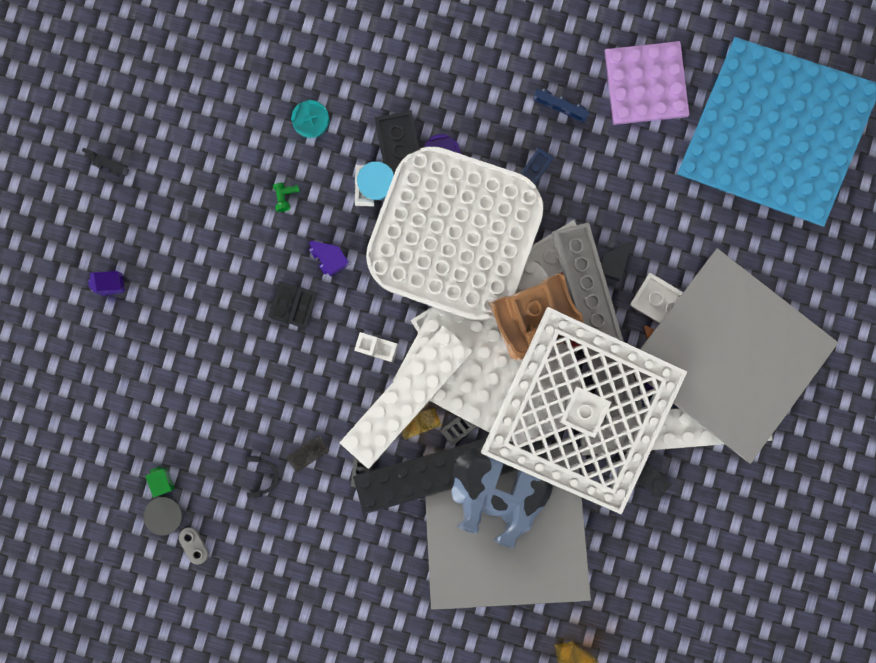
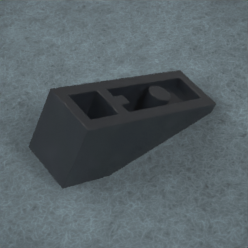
[613,452,672,499]

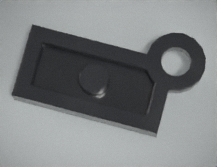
[82,148,129,177]

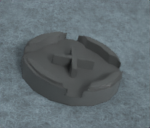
[143,497,183,535]

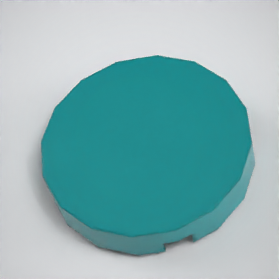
[291,100,330,138]

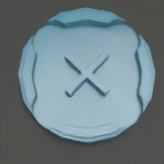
[357,162,394,200]

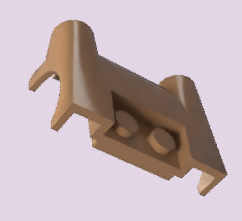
[488,273,584,361]

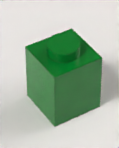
[145,466,175,498]

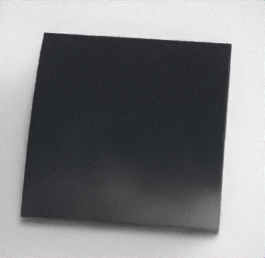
[268,281,317,329]

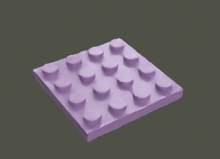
[604,41,689,125]

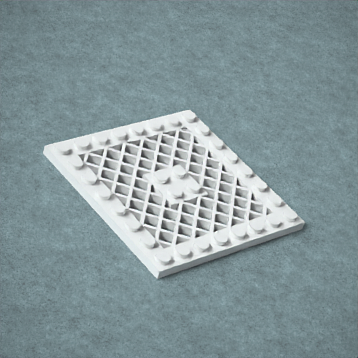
[481,307,687,514]

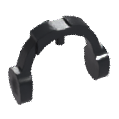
[246,456,279,498]

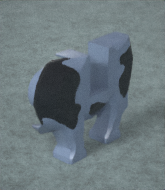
[451,447,553,548]

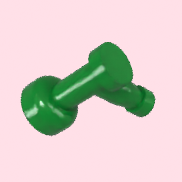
[273,183,299,212]

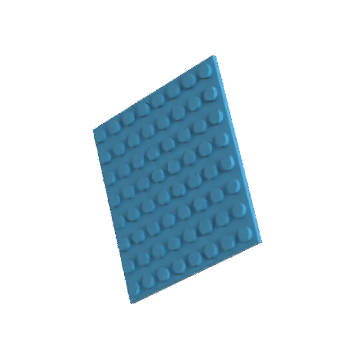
[677,37,876,227]

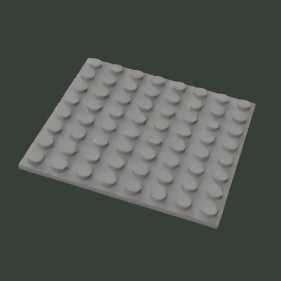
[627,248,839,464]
[423,445,591,610]

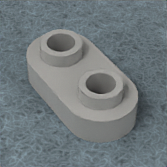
[179,527,209,565]

